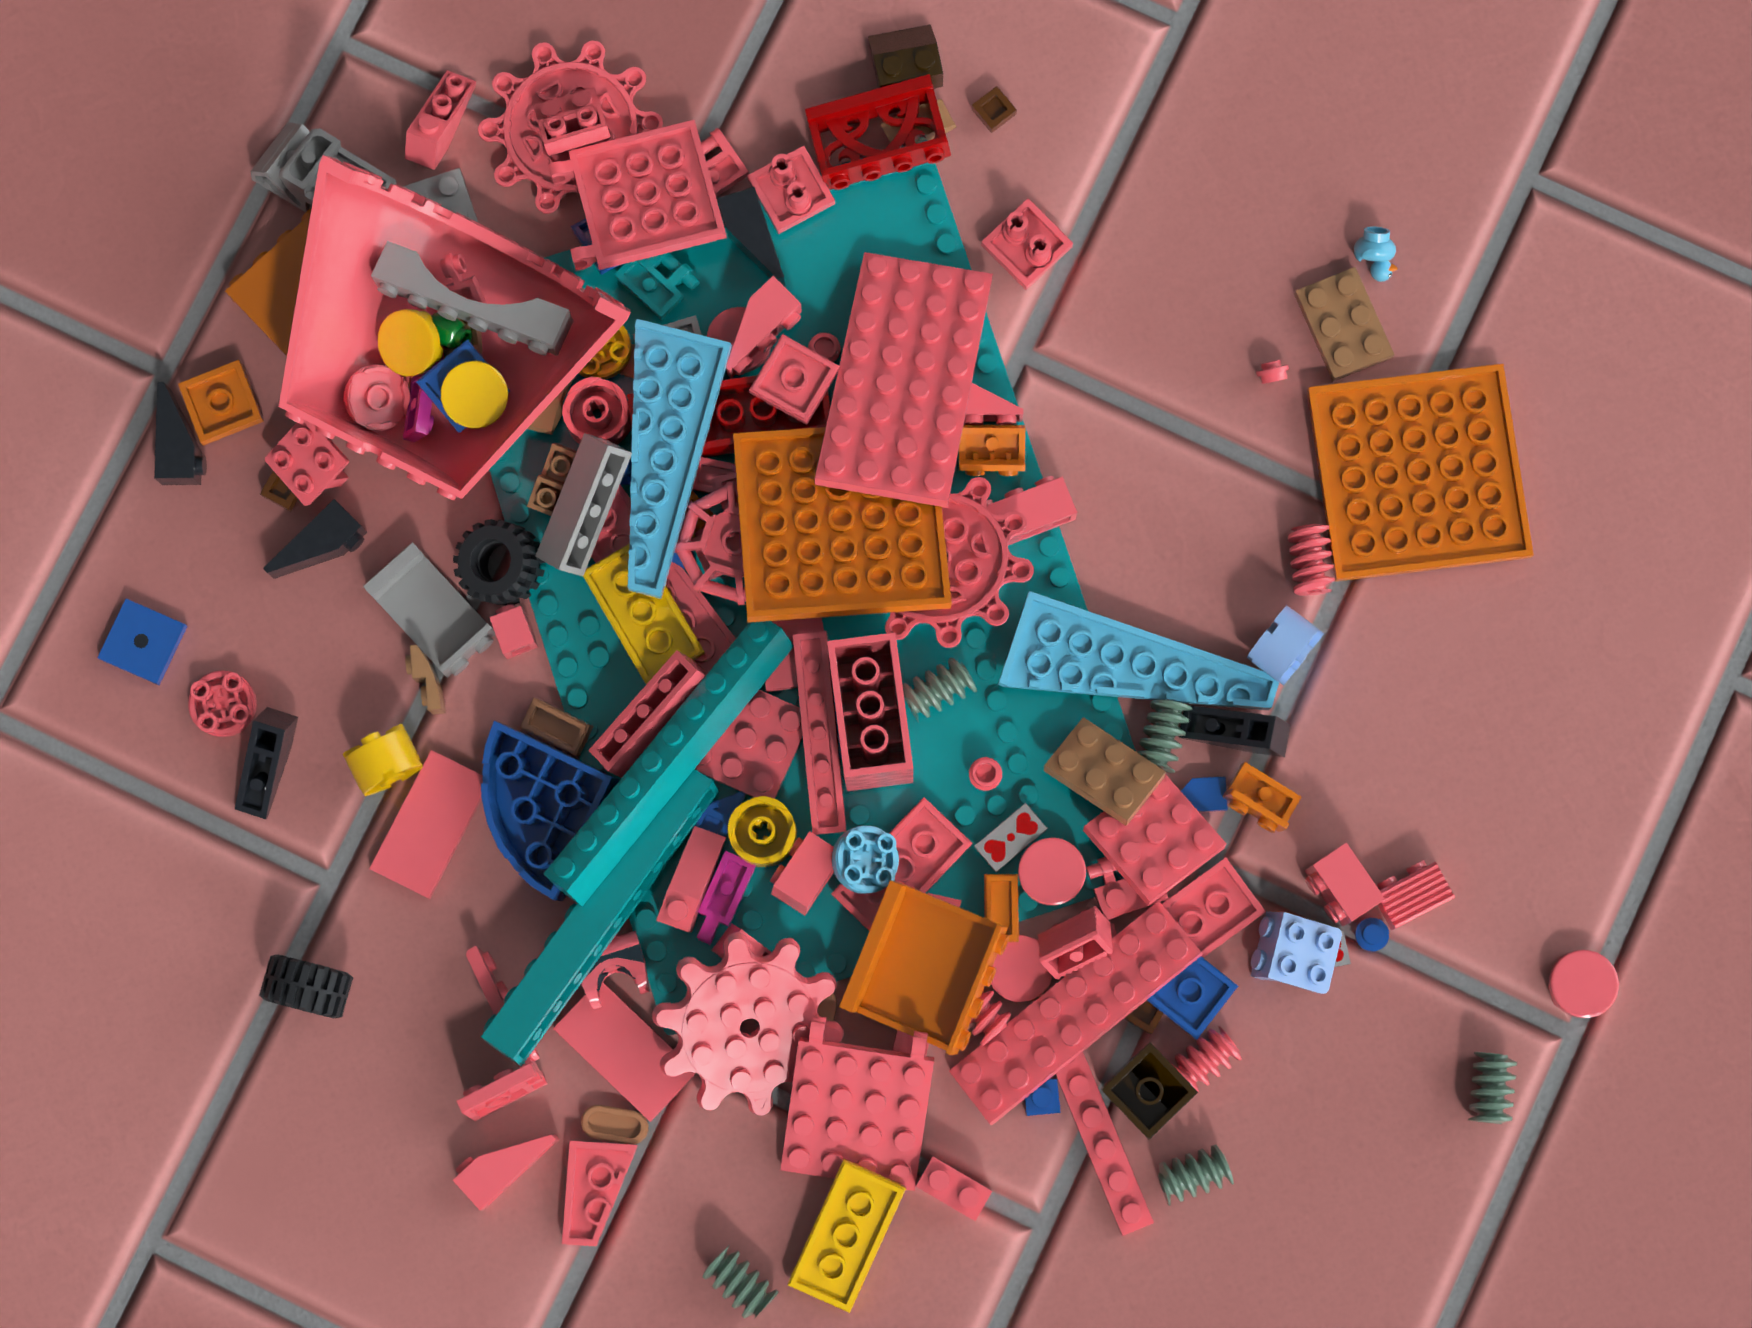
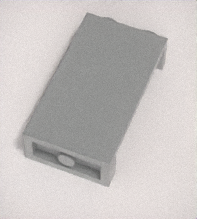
[363,542,495,678]

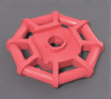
[674,481,746,605]

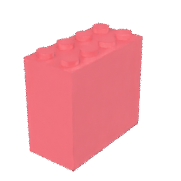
[827,632,913,791]

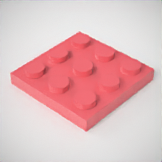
[695,690,803,799]
[1083,774,1227,906]

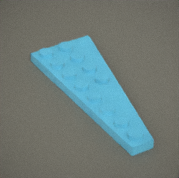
[628,319,732,599]
[998,591,1279,710]

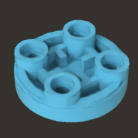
[832,825,899,894]

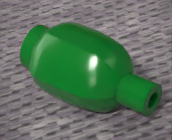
[431,313,472,349]

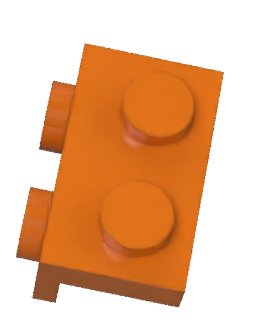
[959,425,1026,476]
[1223,762,1302,833]

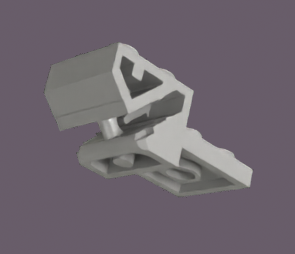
[251,123,396,212]

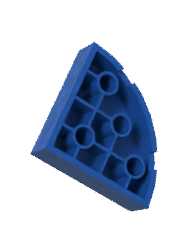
[481,721,620,901]

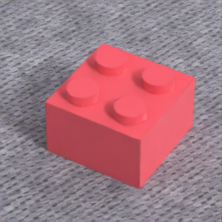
[1305,842,1385,927]

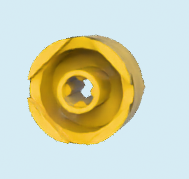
[342,724,423,796]
[728,796,797,867]

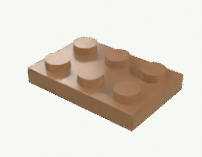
[1294,267,1395,382]
[1044,717,1166,826]

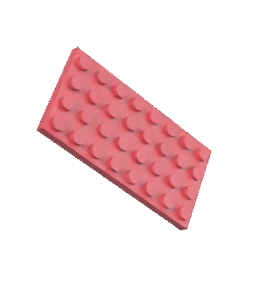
[815,252,993,508]

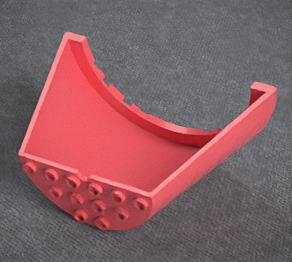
[278,155,631,501]

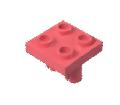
[747,146,835,234]
[981,198,1073,290]

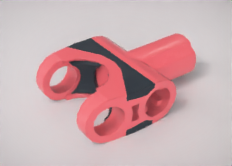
[581,931,650,1010]

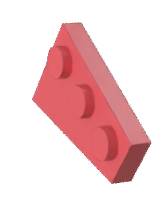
[562,1141,638,1246]

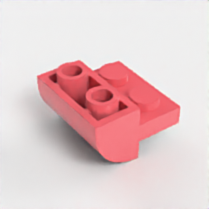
[533,87,611,156]

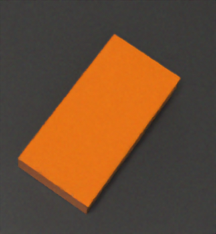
[984,874,1019,942]

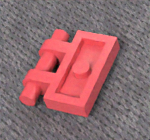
[1086,857,1169,920]

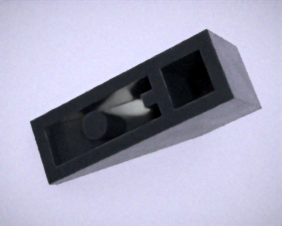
[717,187,785,286]
[154,382,207,485]
[263,499,367,579]
[1178,705,1291,757]
[235,707,298,819]

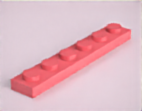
[793,631,847,835]
[1055,1052,1154,1236]

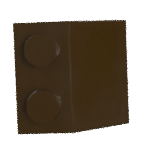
[868,24,943,88]
[1101,1042,1198,1140]

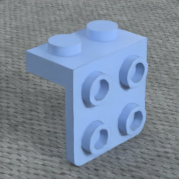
[1251,911,1342,994]

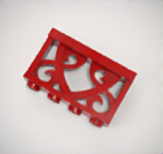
[805,74,951,190]

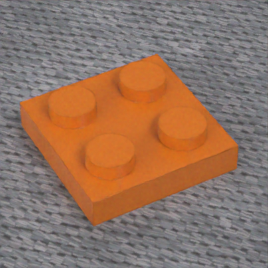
[178,360,264,446]

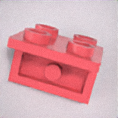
[265,420,349,506]

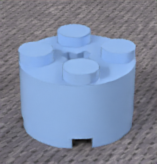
[1247,605,1324,686]

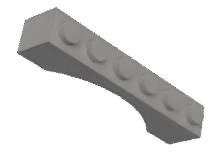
[371,241,573,356]

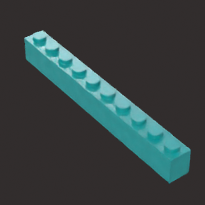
[544,621,794,906]
[481,769,719,1067]

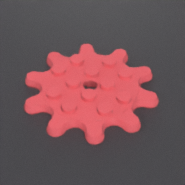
[478,40,663,214]
[885,477,1034,648]
[652,932,844,1116]

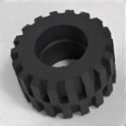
[453,519,545,606]
[259,954,353,1019]

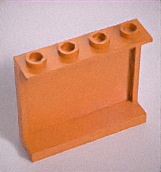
[225,208,312,356]
[839,880,1009,1055]

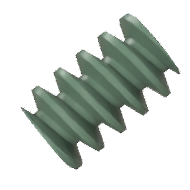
[902,657,977,723]
[1137,699,1193,773]
[1468,1052,1517,1124]
[1158,1145,1234,1206]
[702,1246,779,1319]

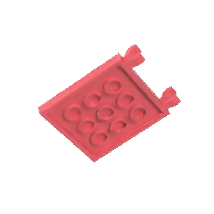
[548,120,727,271]
[780,1015,935,1191]

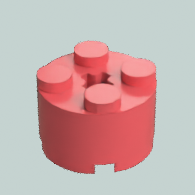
[562,377,631,445]

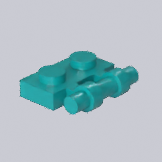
[614,252,700,321]

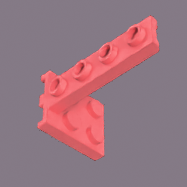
[456,946,548,1121]

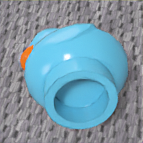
[1354,226,1398,282]

